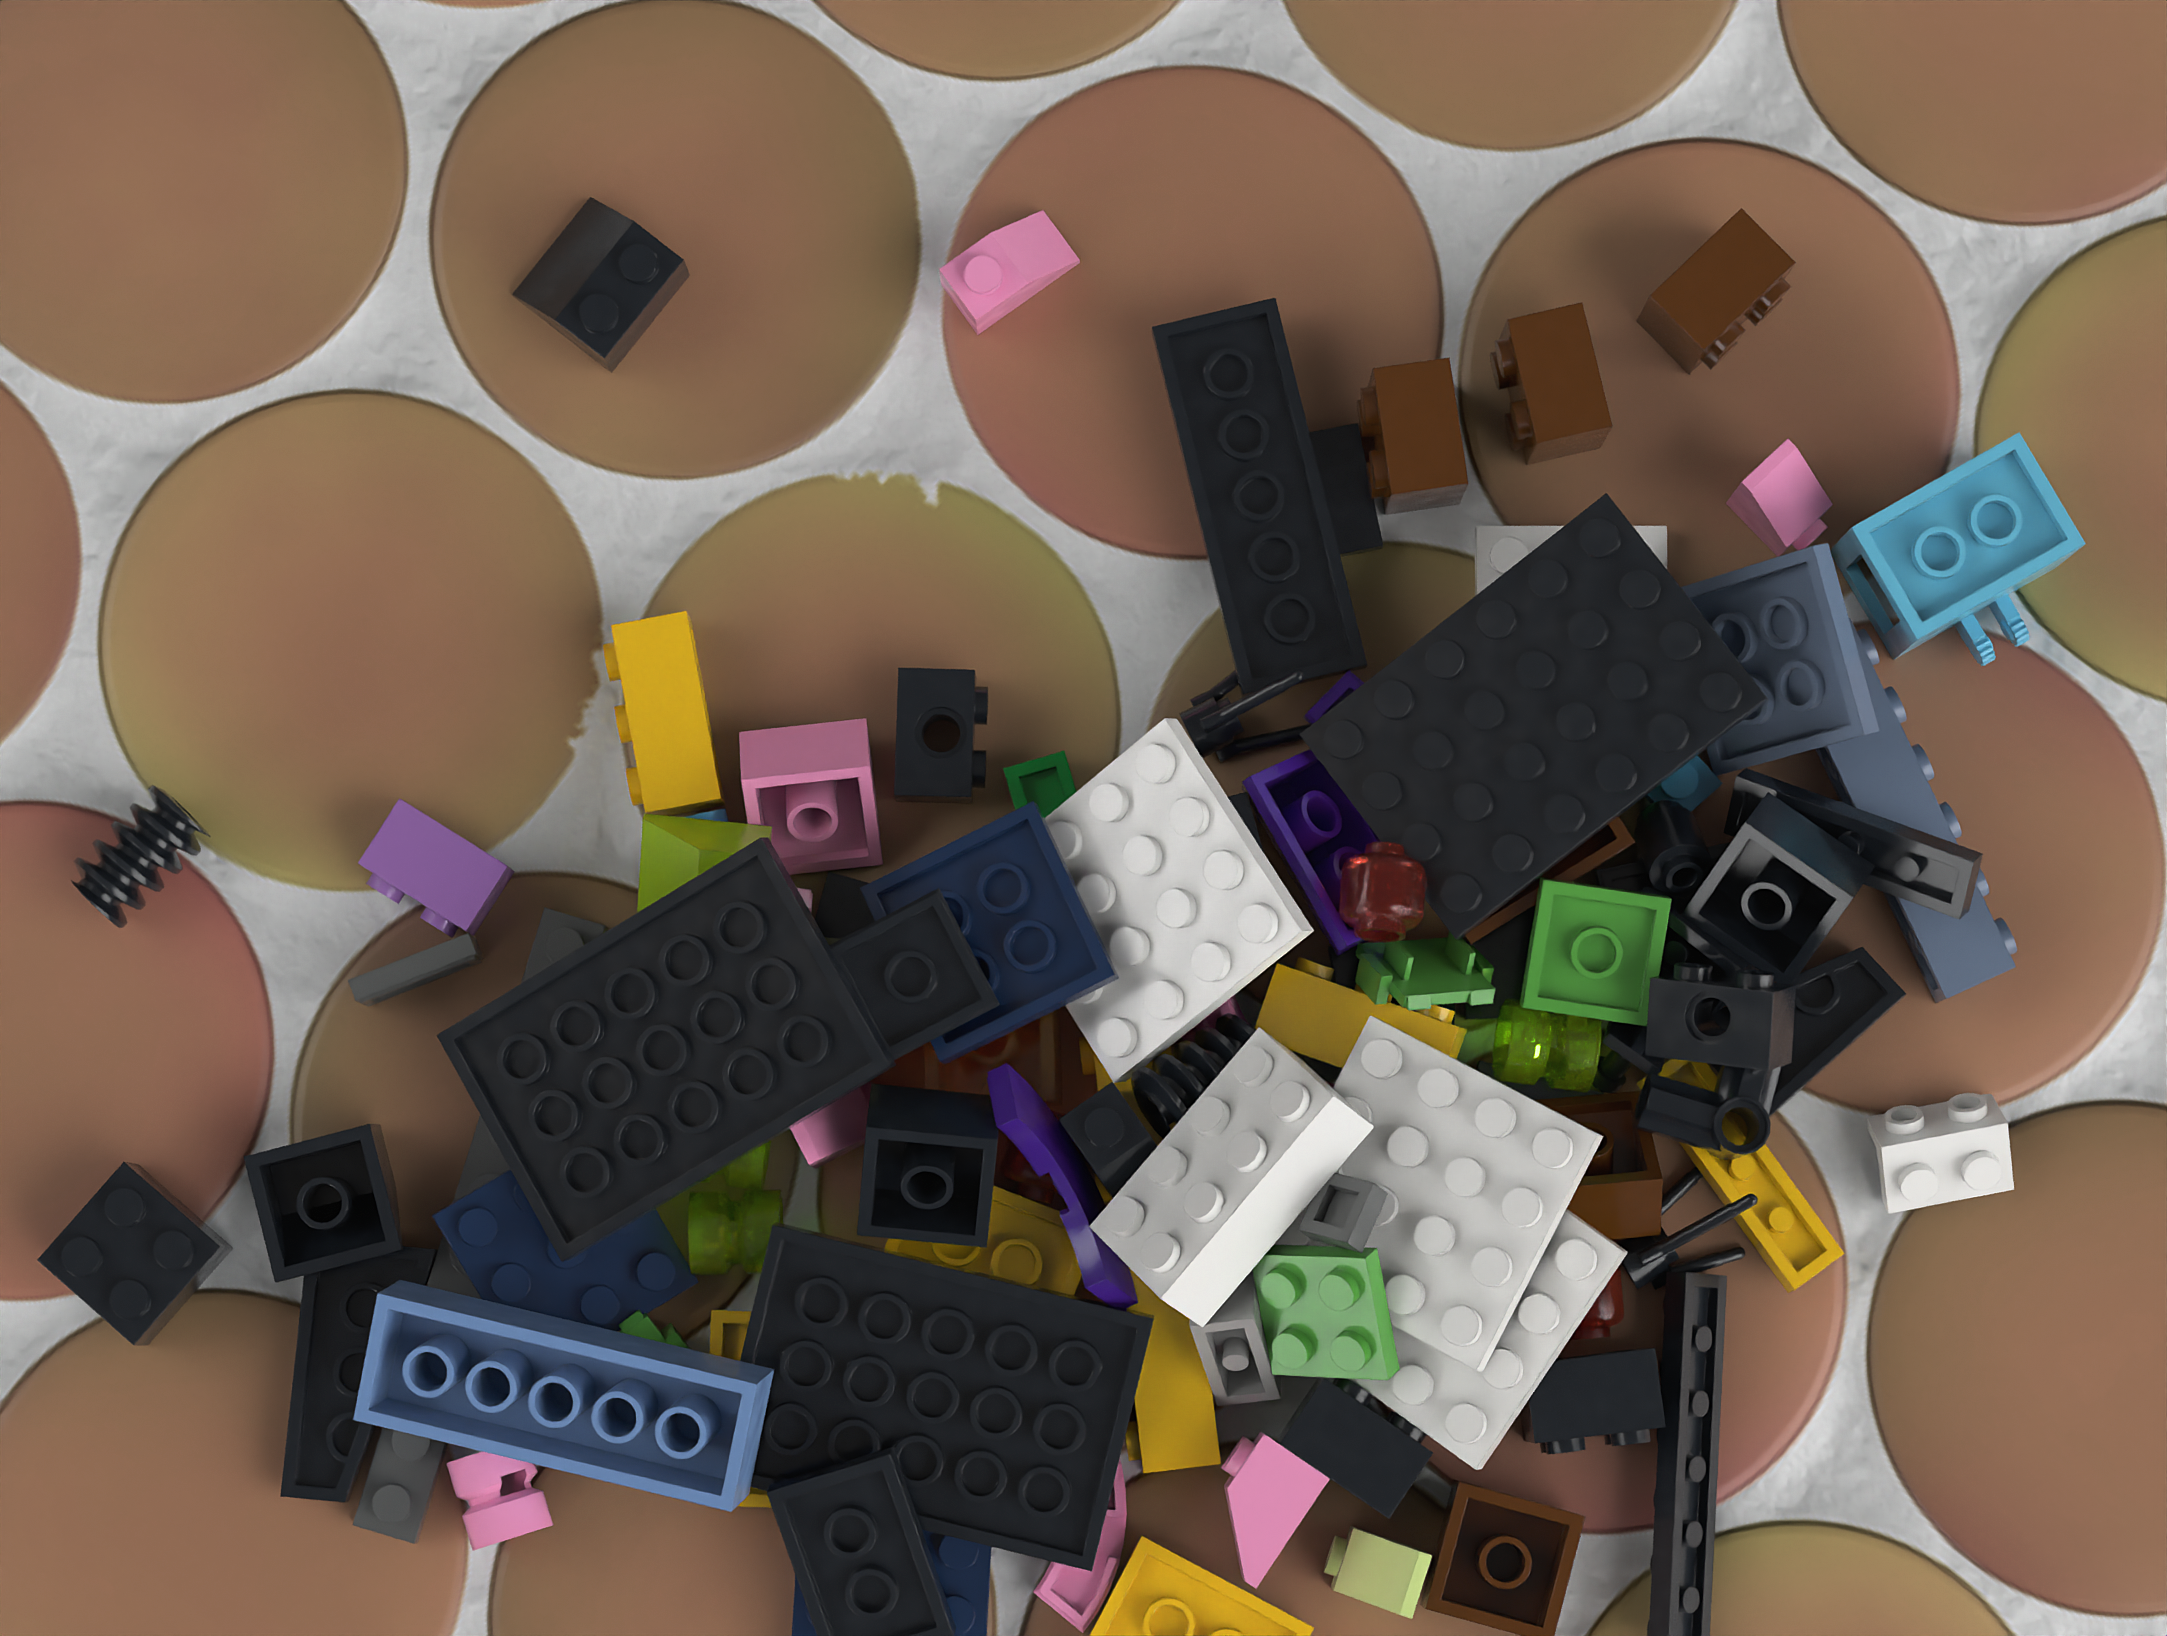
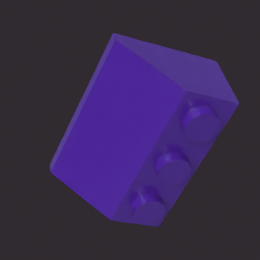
[1242,749,1424,957]

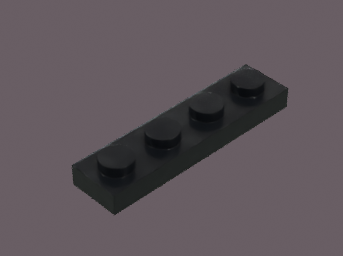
[1724,768,1983,920]

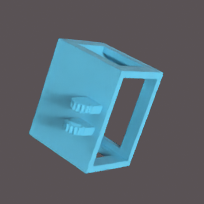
[1830,432,2086,666]

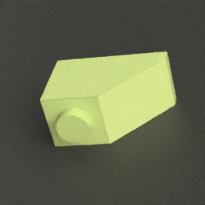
[1324,1526,1432,1619]

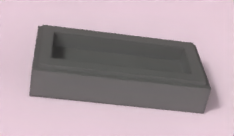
[348,933,484,1007]

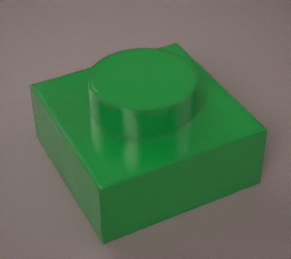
[1003,751,1077,819]

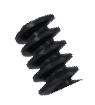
[71,785,211,928]
[1131,1013,1257,1139]

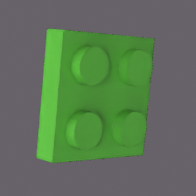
[1520,877,1672,1026]
[1252,1244,1400,1380]

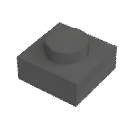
[1298,1173,1388,1253]

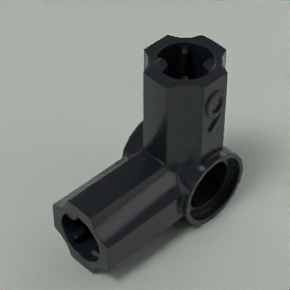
[1633,1065,1781,1160]

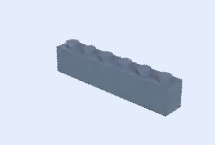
[1815,618,2017,1003]

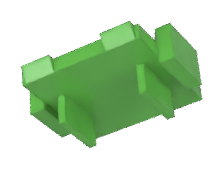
[1355,931,1495,1010]

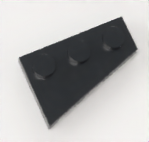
[1707,947,1906,1118]

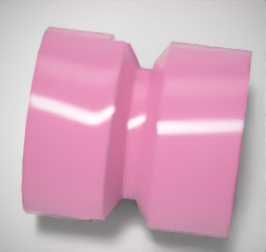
[446,1451,554,1550]

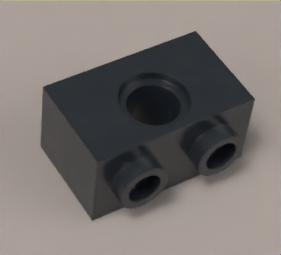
[894,668,988,804]
[1645,962,1796,1071]

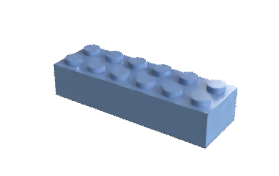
[353,1280,774,1512]

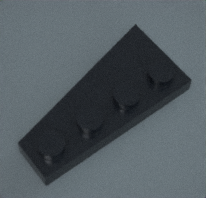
[280,1246,438,1503]

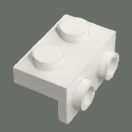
[1867,1093,2014,1214]

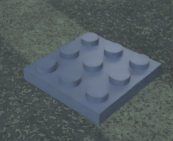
[1681,543,1879,776]

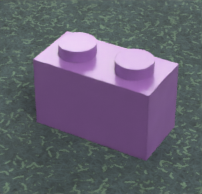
[358,798,515,938]

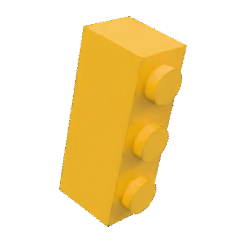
[603,611,726,816]
[1255,957,1467,1069]

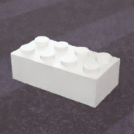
[1089,1027,1374,1327]

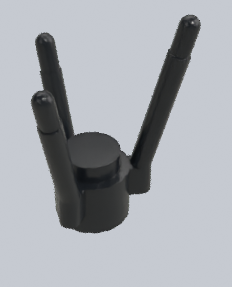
[1179,670,1311,763]
[1615,1166,1758,1290]

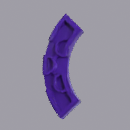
[987,1063,1138,1309]

